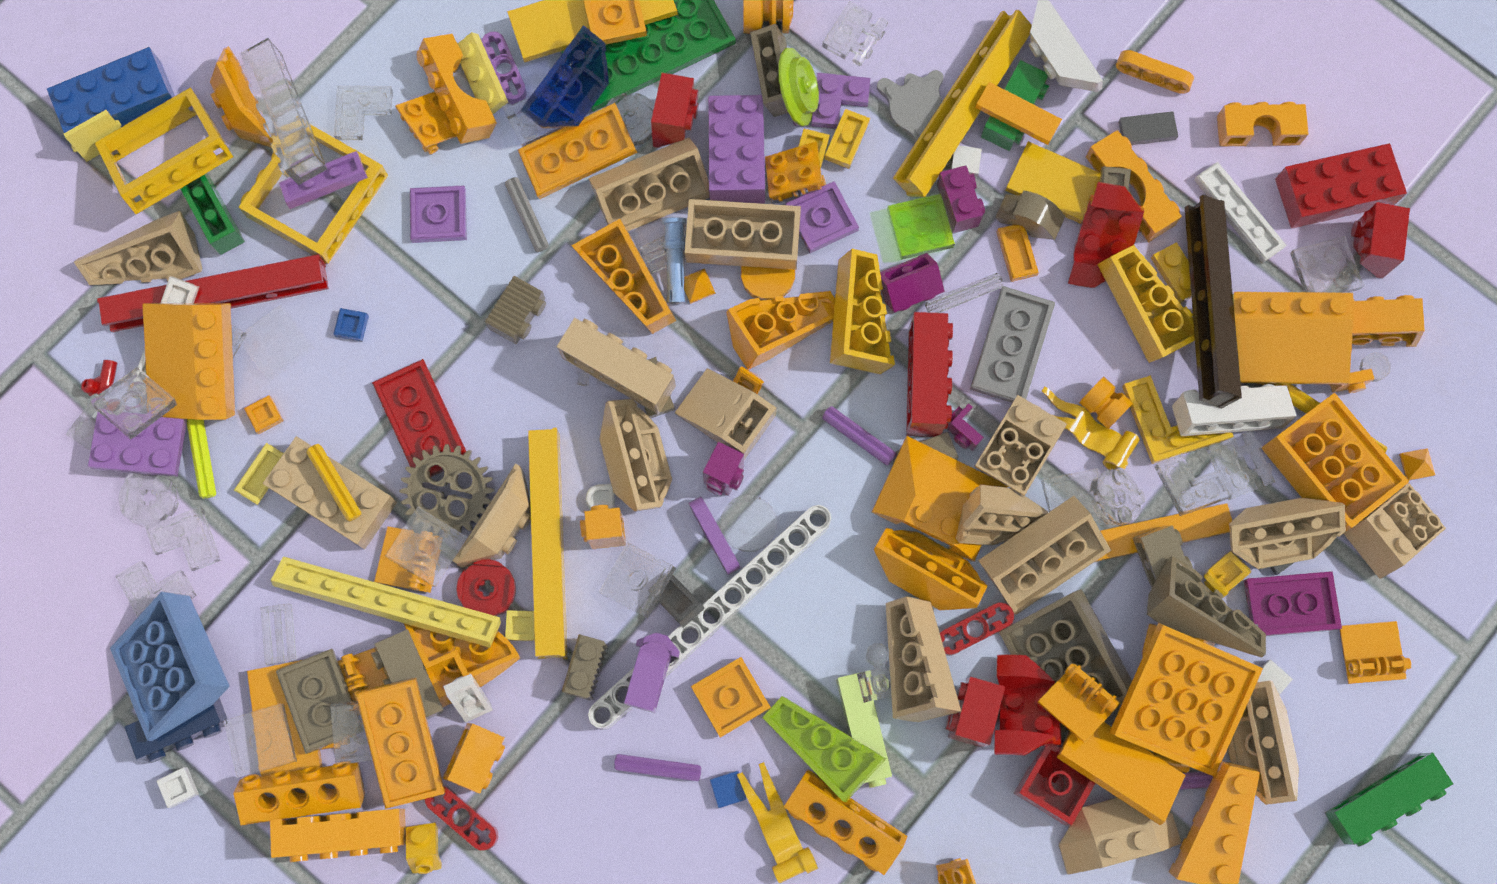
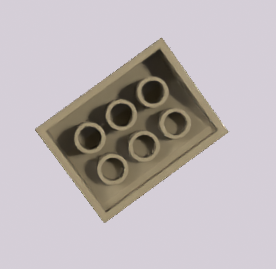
[999,589,1132,733]

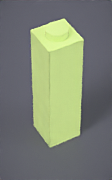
[836,671,892,788]

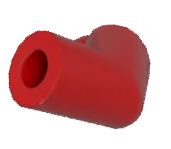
[81,360,118,396]

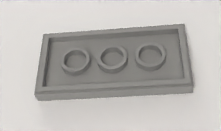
[970,286,1055,403]

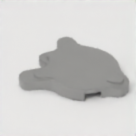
[877,70,944,142]

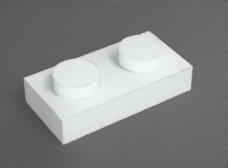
[443,674,492,723]

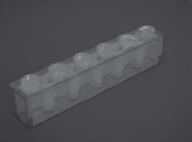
[240,38,327,185]

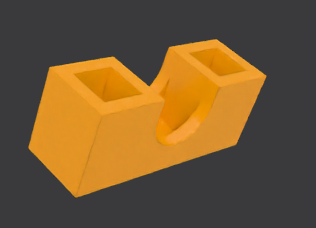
[1217,102,1309,146]

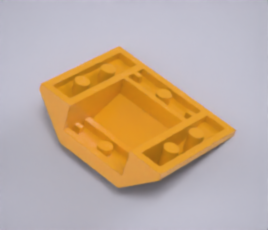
[871,436,1008,562]

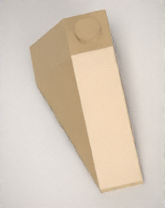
[74,211,202,285]

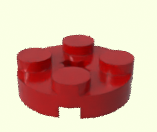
[457,559,516,616]

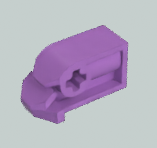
[624,633,680,713]

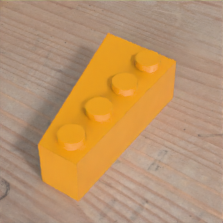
[1352,295,1425,347]

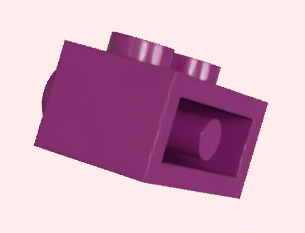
[936,165,985,234]
[880,253,945,313]
[703,442,744,496]

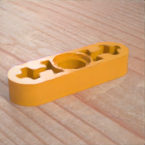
[1116,50,1194,94]

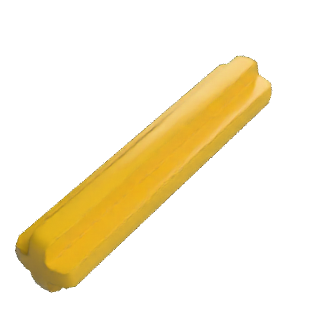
[306,444,361,522]

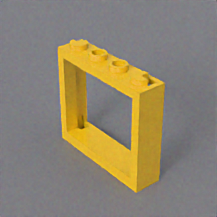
[95,87,233,214]
[238,119,388,264]

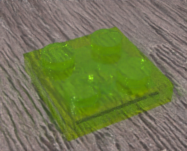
[887,194,955,260]

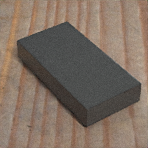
[1118,111,1178,145]
[649,572,705,628]

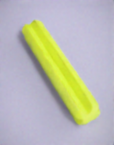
[187,419,216,499]

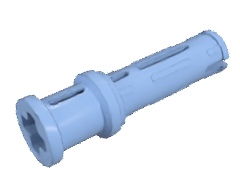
[662,218,687,303]

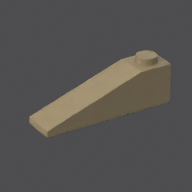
[1147,556,1266,658]

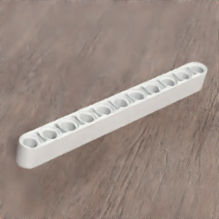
[588,505,831,730]

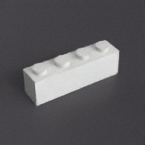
[1172,384,1296,436]

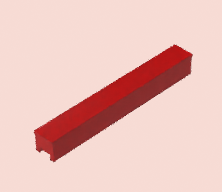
[97,254,329,332]

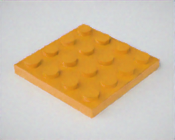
[1110,623,1263,777]

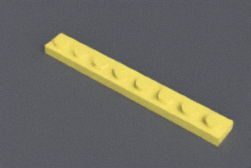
[271,557,501,648]

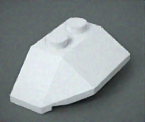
[1029,0,1103,92]

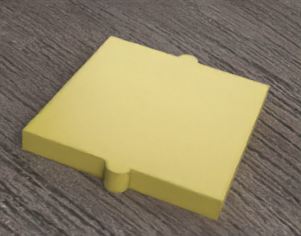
[64,110,121,162]

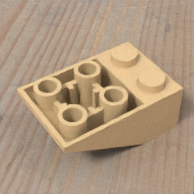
[675,368,777,460]
[974,395,1067,496]
[1343,483,1446,579]

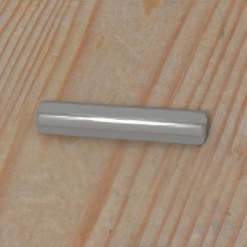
[505,177,549,252]

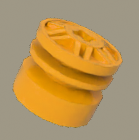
[743,0,794,34]

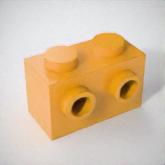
[580,505,626,549]
[442,723,505,794]

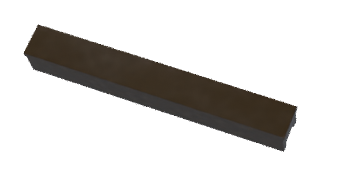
[1184,194,1242,409]

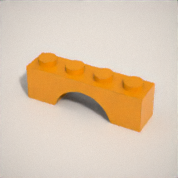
[416,34,497,144]
[1086,130,1182,243]

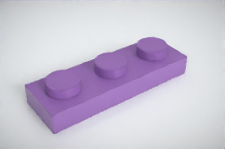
[279,151,368,209]

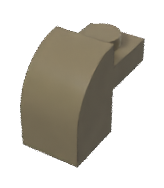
[995,190,1066,240]

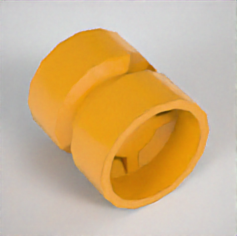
[1079,376,1133,429]

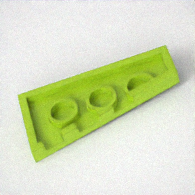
[762,696,887,802]

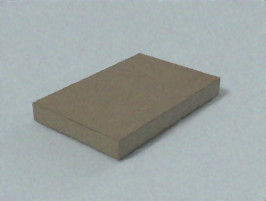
[276,649,364,754]

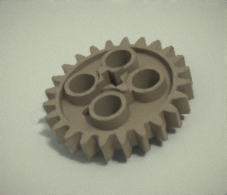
[399,444,494,537]

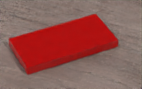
[372,359,467,477]

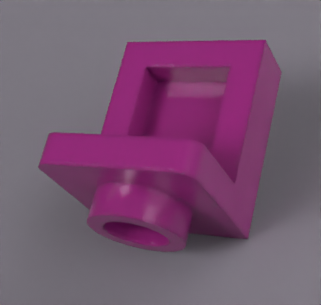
[947,404,984,452]

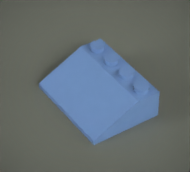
[110,591,230,741]

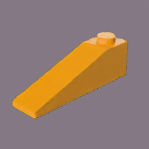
[726,291,835,370]

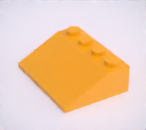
[1233,292,1354,385]
[143,303,235,420]
[1261,392,1409,531]

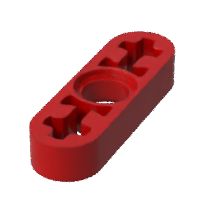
[940,602,1014,656]
[425,785,498,850]

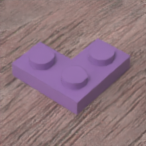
[812,72,871,129]

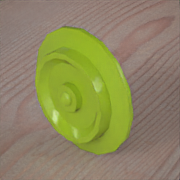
[778,48,819,126]

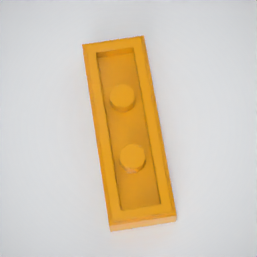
[975,82,1062,145]

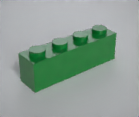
[1324,752,1453,847]

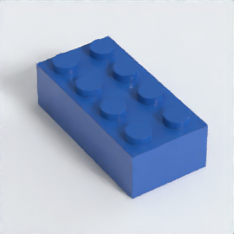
[46,47,175,133]

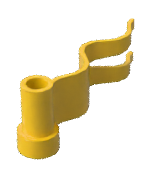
[1034,386,1140,474]
[737,762,819,884]

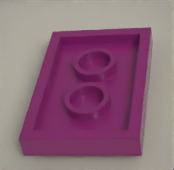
[1244,571,1342,636]

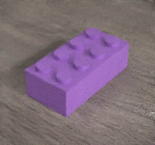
[708,95,765,204]

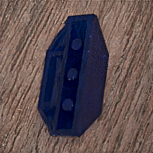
[520,25,609,128]

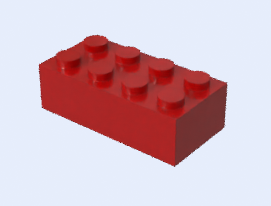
[1275,143,1407,229]
[906,312,953,437]

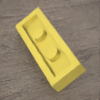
[458,32,508,114]

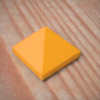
[684,268,716,304]
[733,366,764,395]
[1399,448,1435,481]

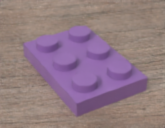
[88,411,187,477]

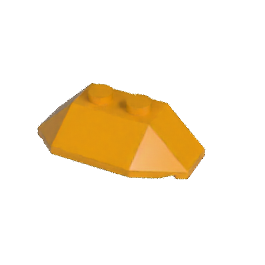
[210,46,280,149]
[874,528,987,610]

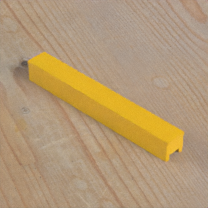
[893,10,1032,197]
[528,427,568,659]

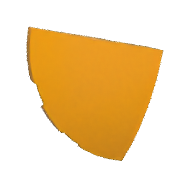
[404,623,520,708]

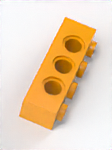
[233,761,365,825]
[784,769,908,875]

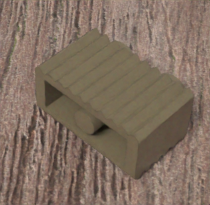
[485,276,546,344]
[562,634,608,701]

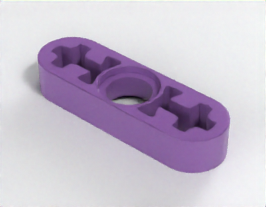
[481,32,527,105]
[688,496,740,575]

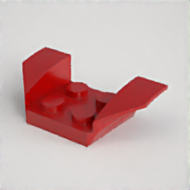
[1068,182,1145,288]
[994,654,1061,756]

